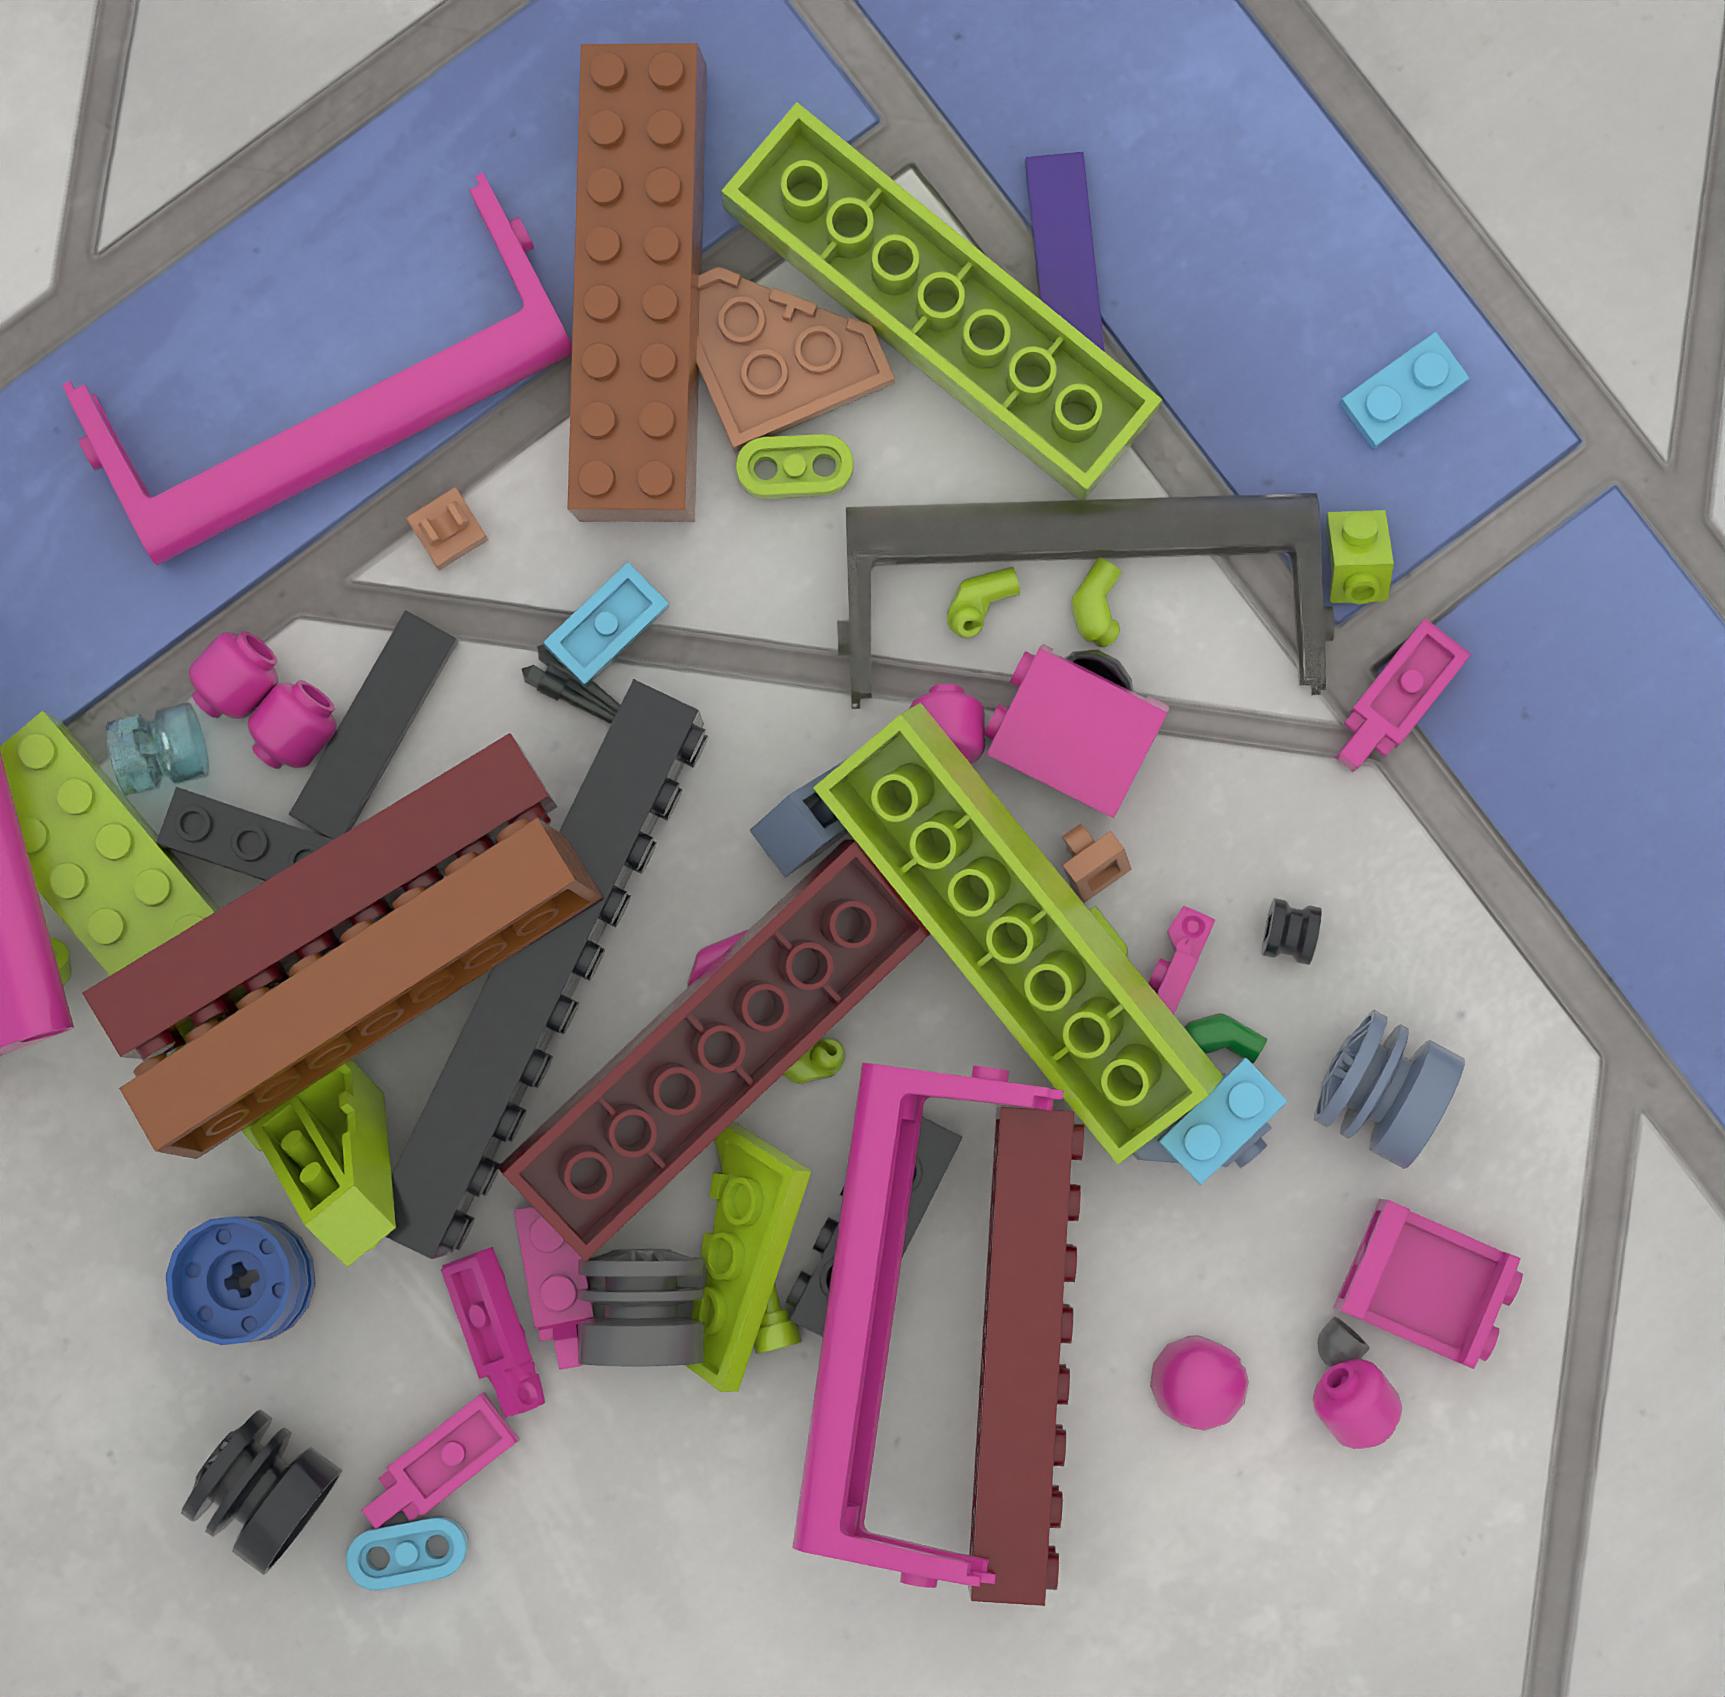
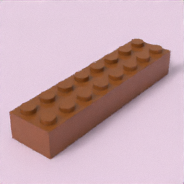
[567,43,707,522]
[119,818,603,1159]

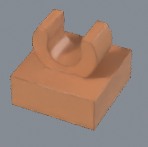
[406,487,489,570]
[1062,823,1132,903]

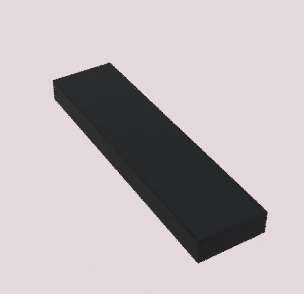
[288,610,459,840]

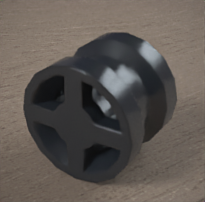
[1262,898,1322,965]

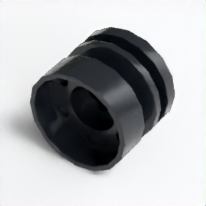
[181,1409,342,1575]

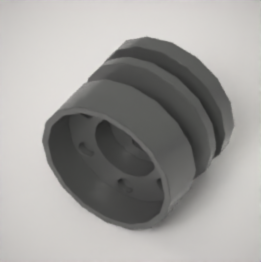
[578,1249,704,1367]

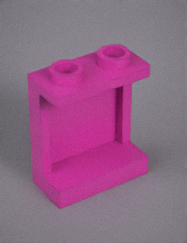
[984,644,1170,818]
[1333,1199,1523,1369]

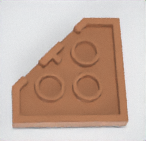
[696,266,896,452]

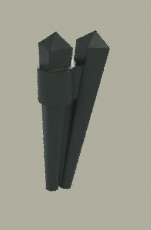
[521,645,620,724]

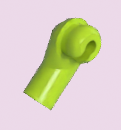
[947,566,1021,639]
[783,1037,845,1084]

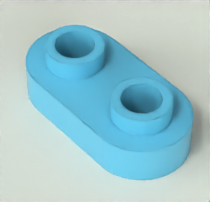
[346,1516,468,1591]

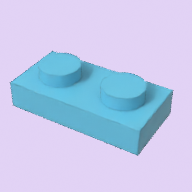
[1339,332,1470,450]
[543,562,669,688]
[1158,1058,1288,1185]

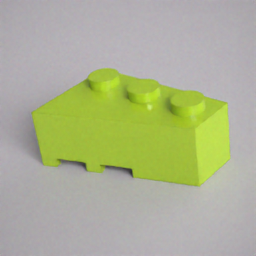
[250,1060,396,1267]

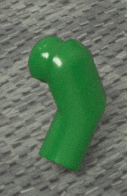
[1184,1013,1267,1064]

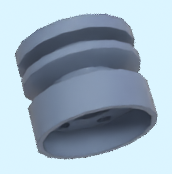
[1314,1010,1465,1169]

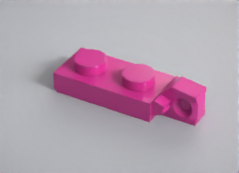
[1335,618,1471,772]
[1148,906,1216,1015]
[514,1206,595,1370]
[441,1247,545,1418]
[361,1392,521,1529]

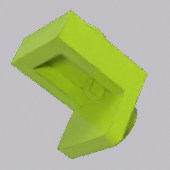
[1325,510,1394,604]

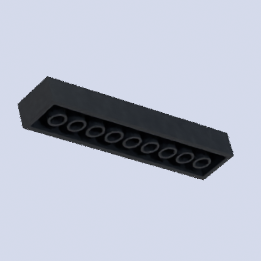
[385,679,708,1259]

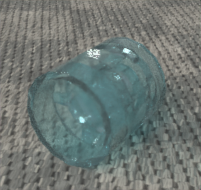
[106,702,209,796]

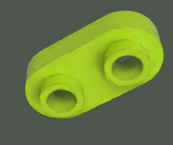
[736,434,853,499]

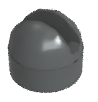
[1317,1316,1370,1367]

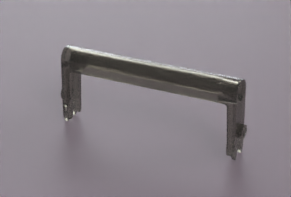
[837,493,1334,709]

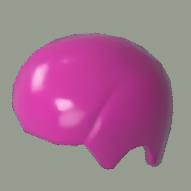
[1150,1335,1249,1431]

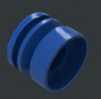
[166,1216,316,1345]

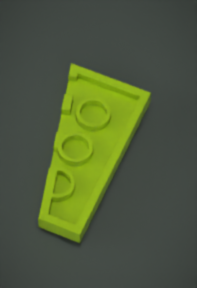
[685,1123,812,1392]

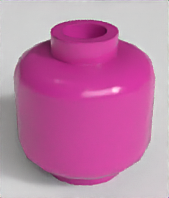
[189,631,278,719]
[247,680,337,769]
[909,684,985,764]
[1312,1359,1403,1449]

